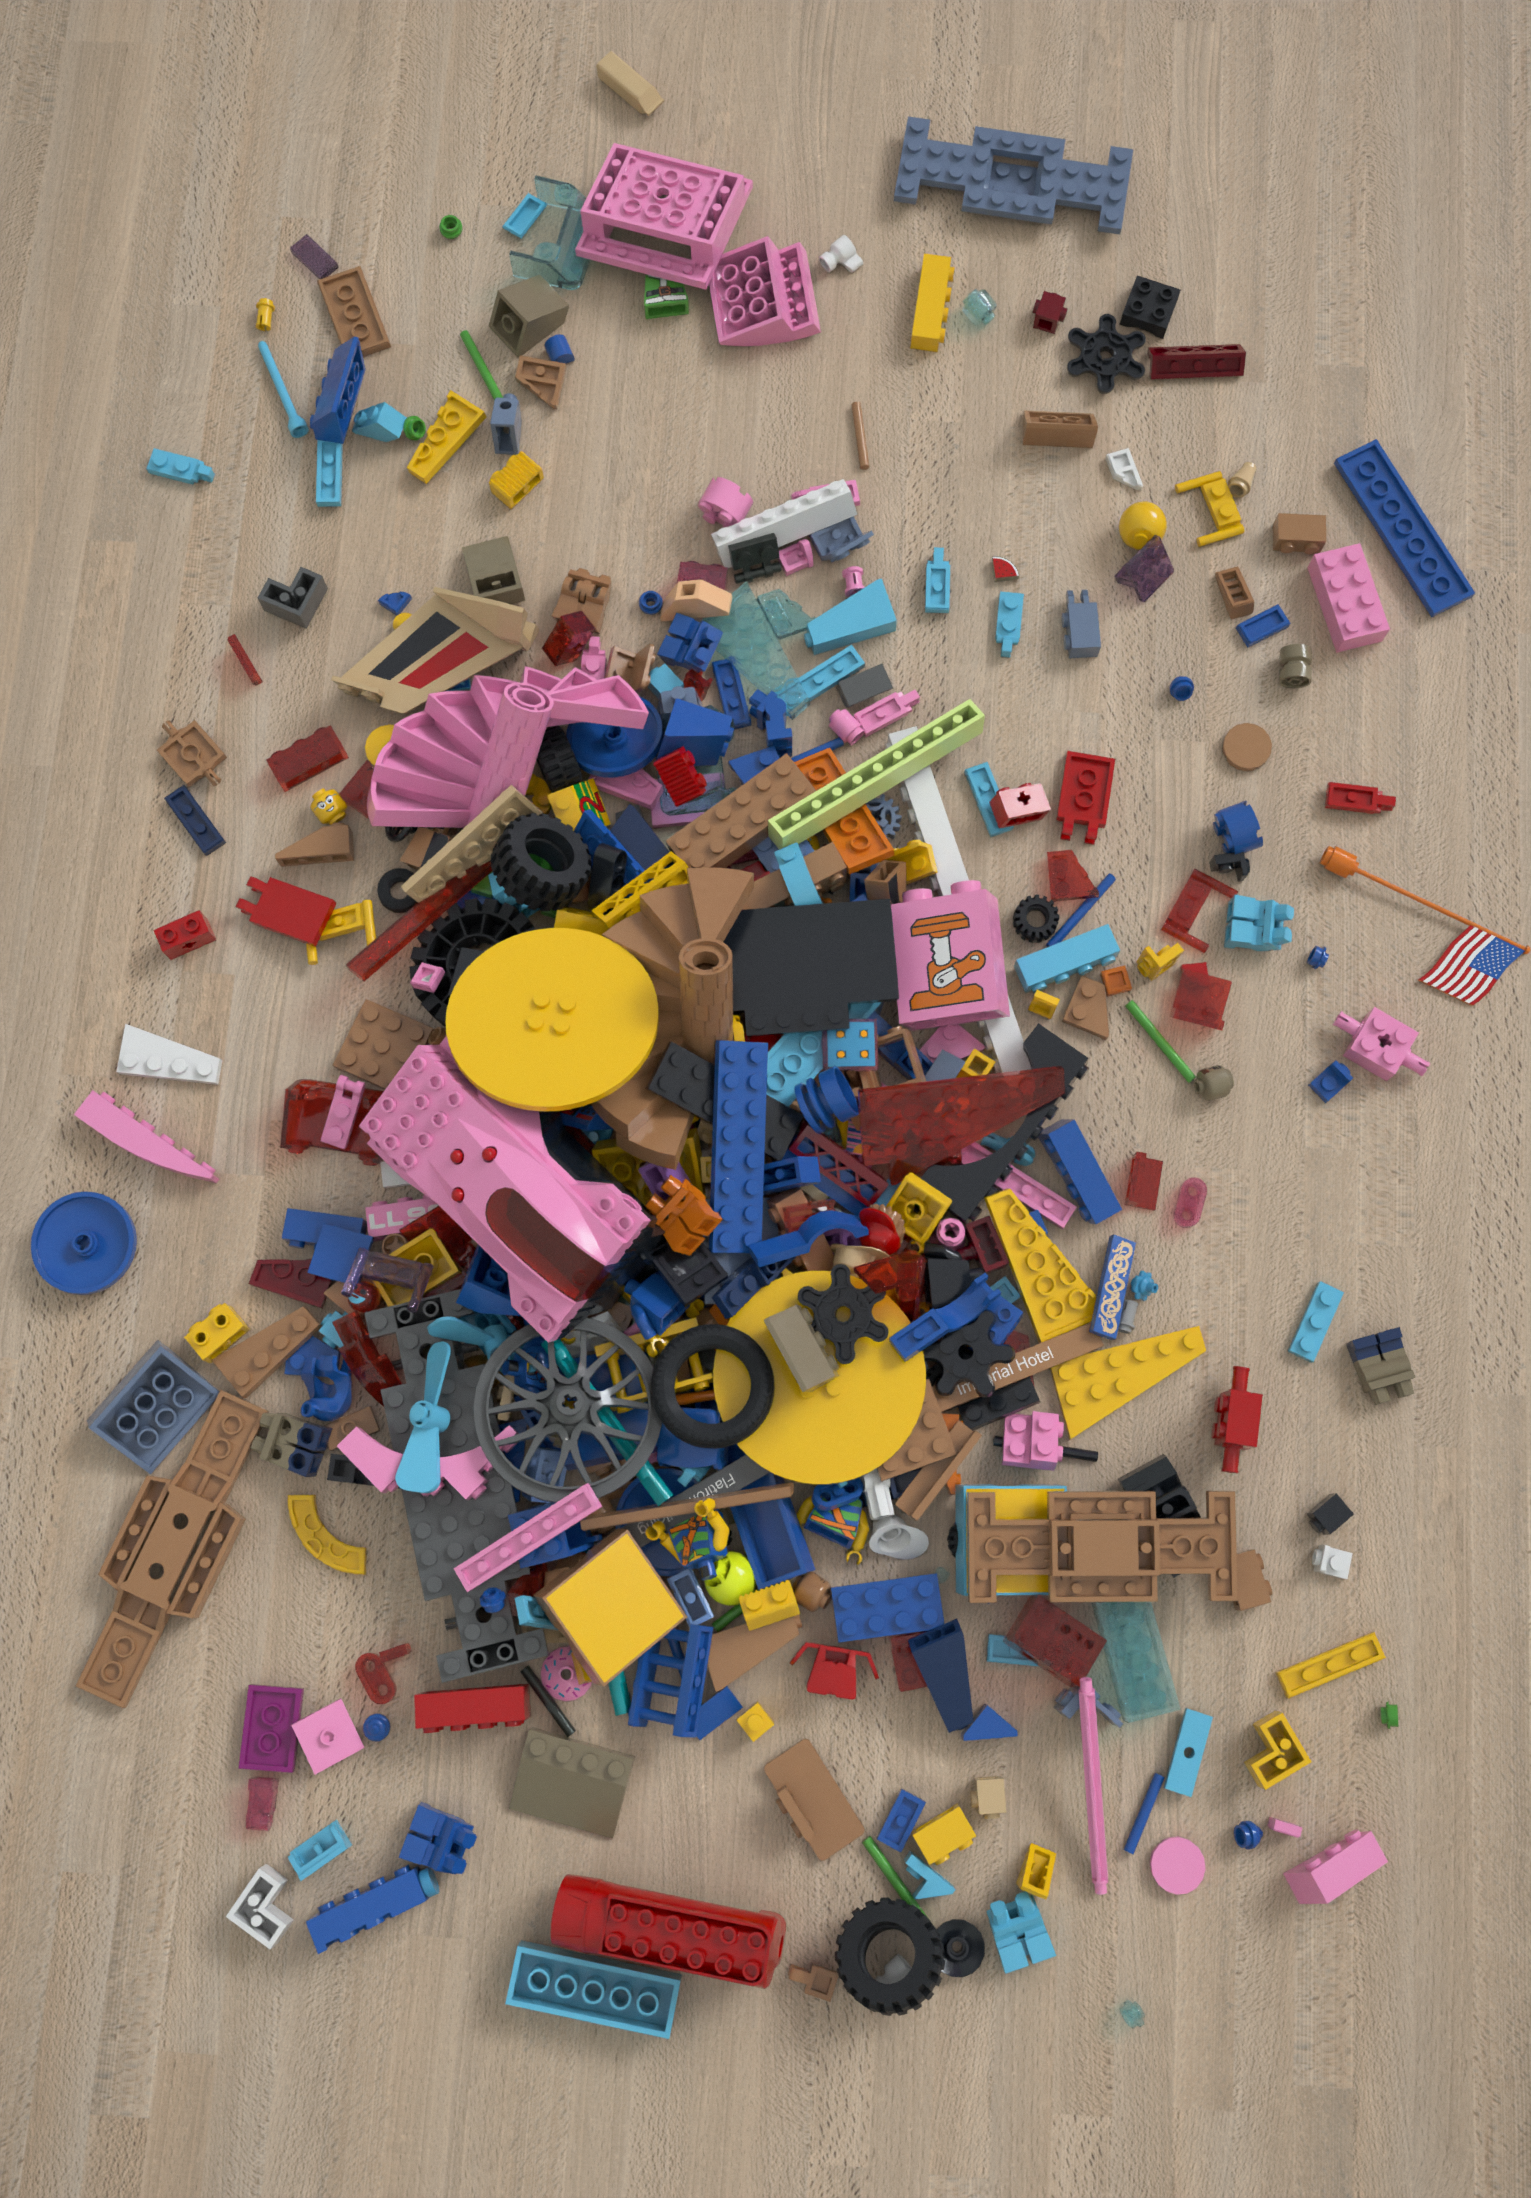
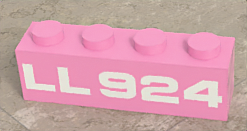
[365,1195,461,1242]

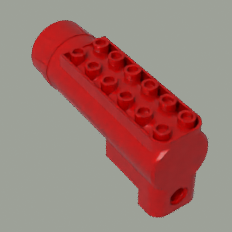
[551,1874,786,1989]

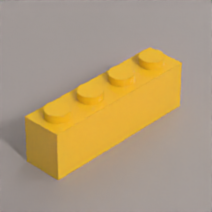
[910,253,955,352]

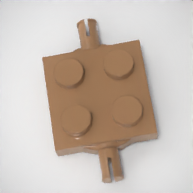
[157,720,227,787]

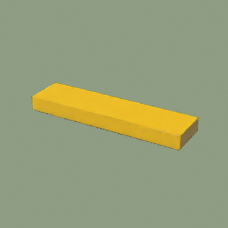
[1275,1632,1386,1698]

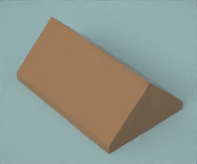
[1023,411,1098,448]

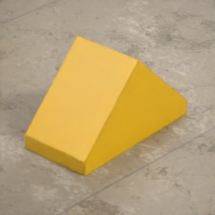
[1016,1843,1056,1900]

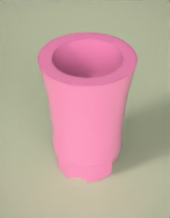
[930,1218,965,1250]

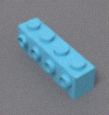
[1014,924,1120,993]

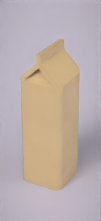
[596,51,664,116]

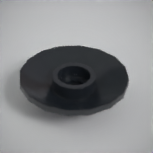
[937,1919,985,1977]

